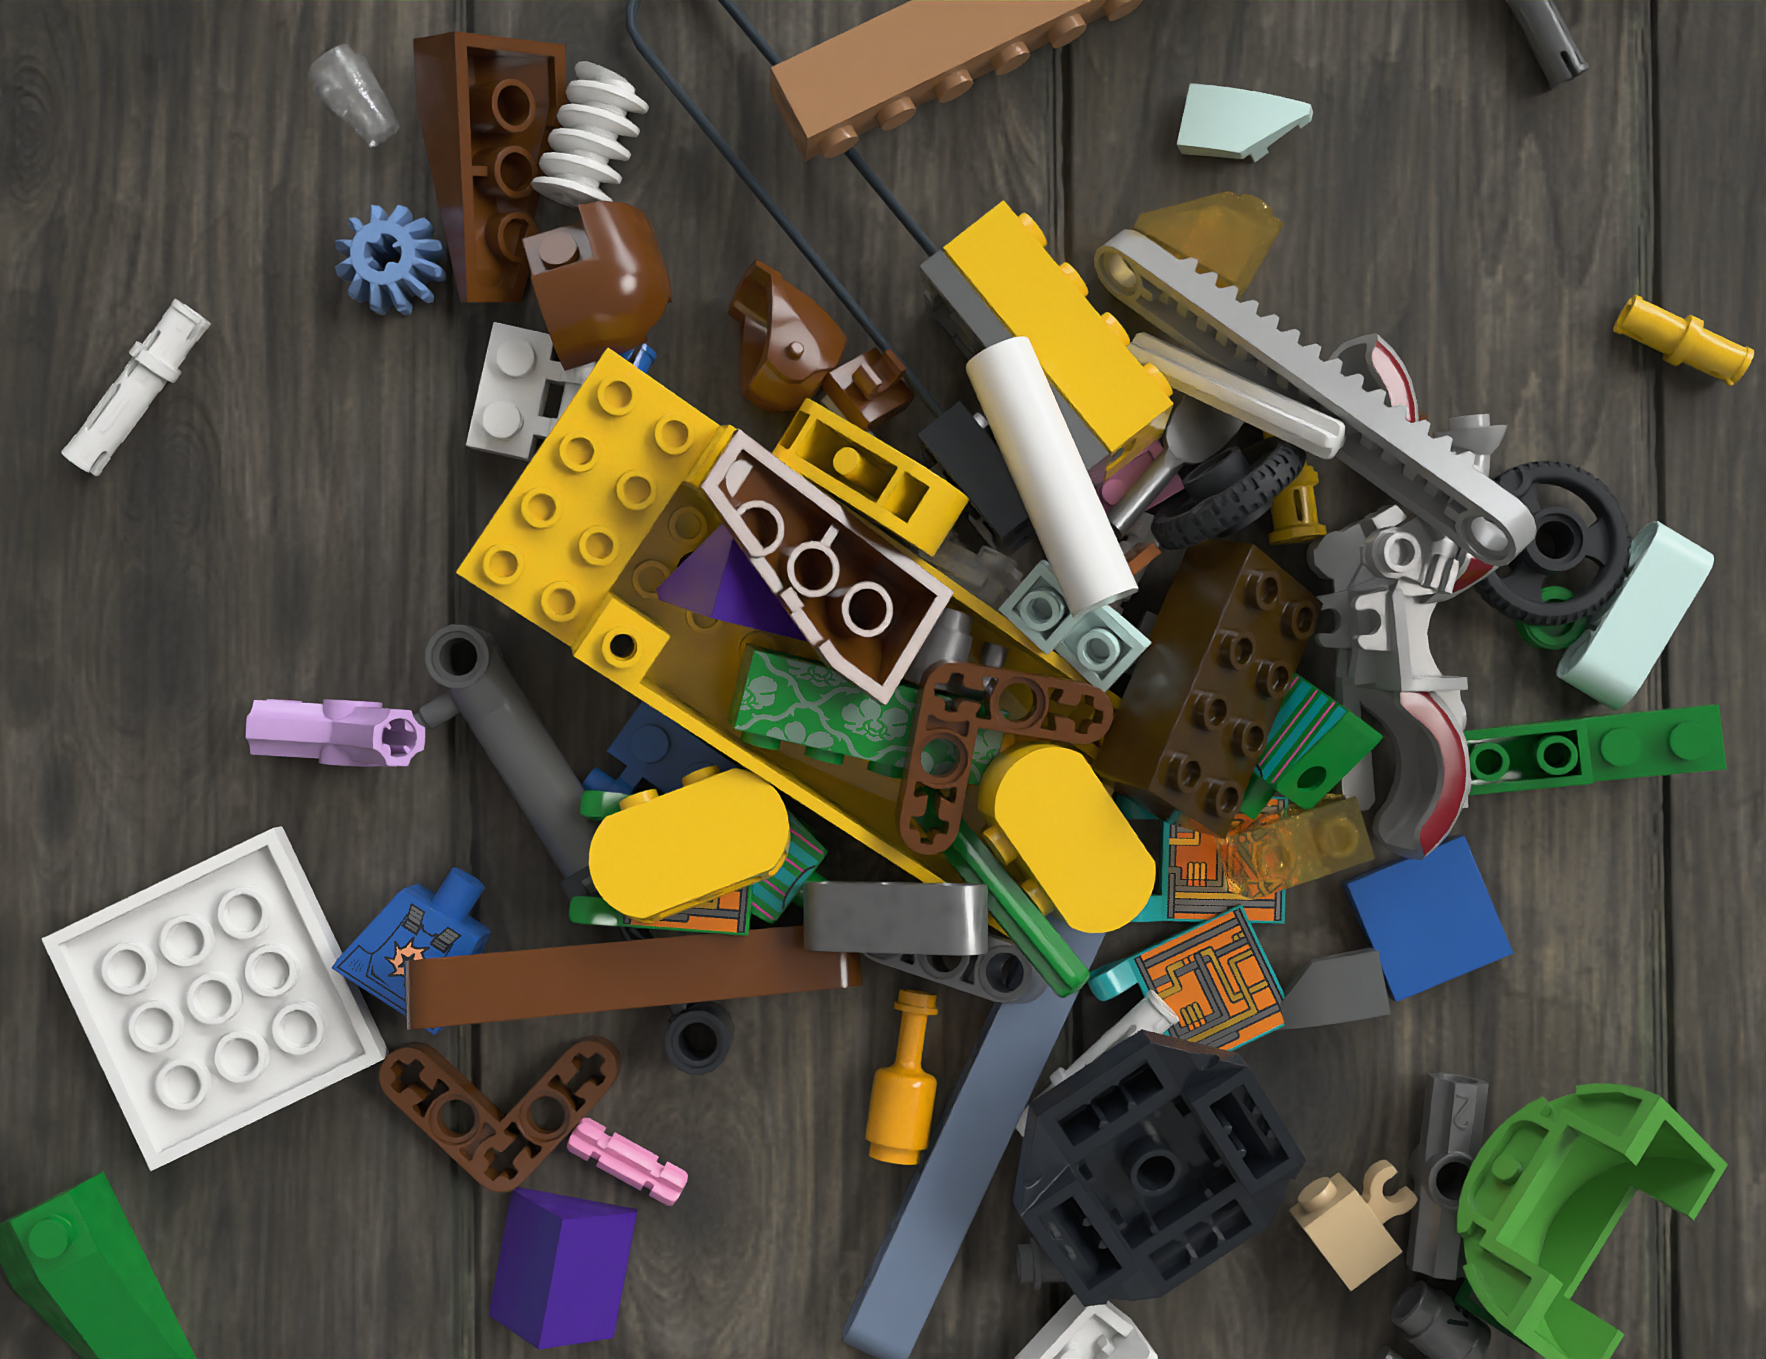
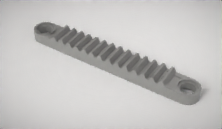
[1094,229,1537,566]

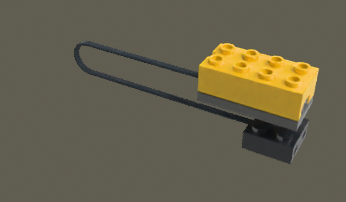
[625,0,1174,562]

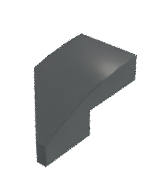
[1274,947,1391,1031]

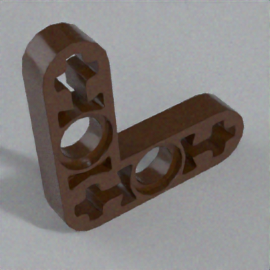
[895,659,1113,855]
[379,1035,622,1193]

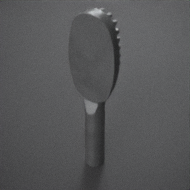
[1107,394,1244,539]

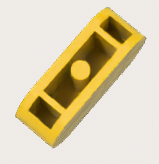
[772,398,969,557]
[977,741,1156,933]
[589,765,791,924]

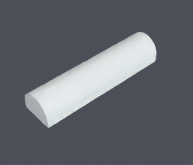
[966,337,1139,619]

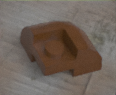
[522,201,672,371]

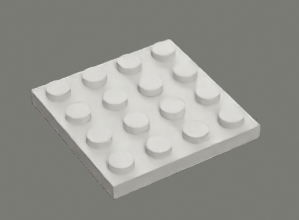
[42,826,390,1171]

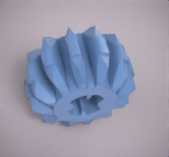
[335,205,447,315]

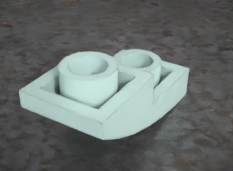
[998,559,1152,693]

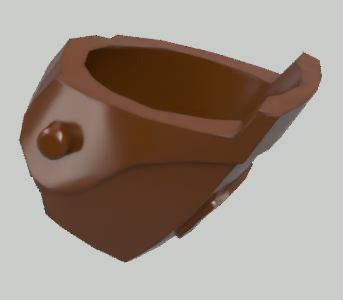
[727,259,847,413]

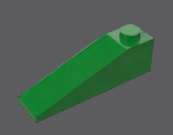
[0,1171,197,1359]

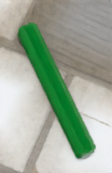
[912,786,1090,998]

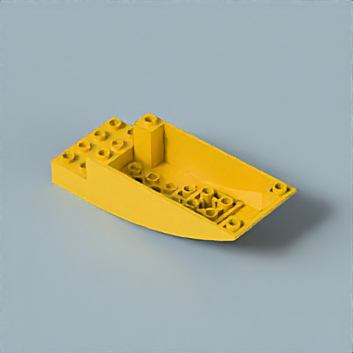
[456,348,1122,938]

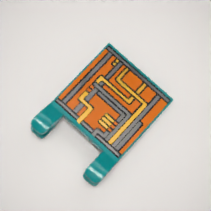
[1116,793,1288,924]
[1087,904,1285,1051]

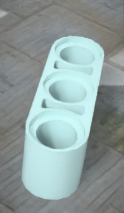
[1556,521,1714,711]

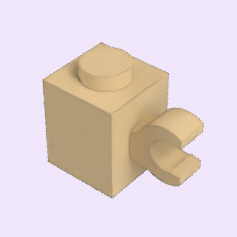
[1289,1160,1418,1291]

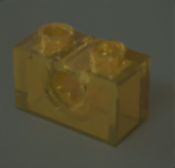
[1213,792,1375,900]

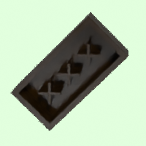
[1092,539,1323,839]

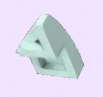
[1176,83,1313,163]

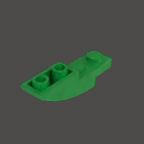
[1463,704,1727,795]

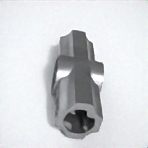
[1406,1072,1489,1280]

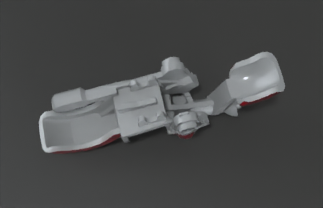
[1306,333,1508,861]

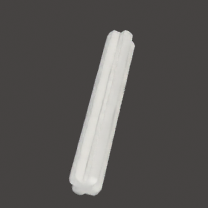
[1127,332,1347,459]

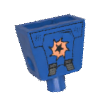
[332,867,491,1035]

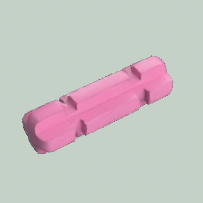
[567,1117,688,1206]

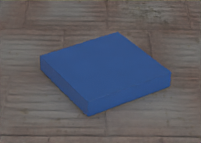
[1341,834,1513,1002]

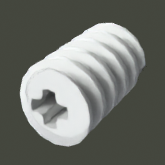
[531,61,649,209]

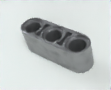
[804,881,988,955]
[863,933,1048,1004]

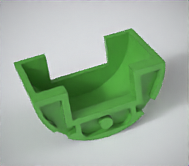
[1457,1083,1728,1359]

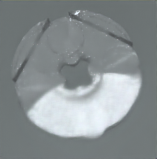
[903,529,1023,605]

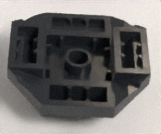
[1013,1029,1306,1307]

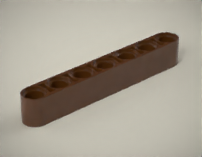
[403,925,862,1030]

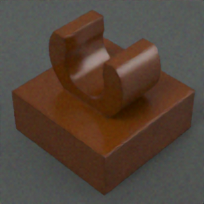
[821,347,915,432]

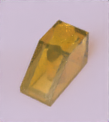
[1132,191,1285,300]

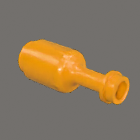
[865,989,938,1165]

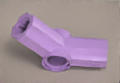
[246,699,425,767]

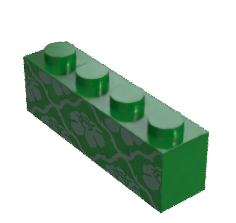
[727,643,1010,793]

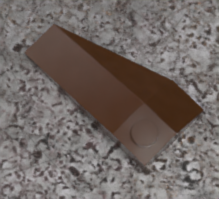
[413,31,567,302]
[697,429,954,705]

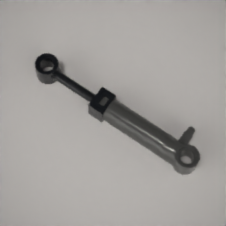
[413,625,735,1075]

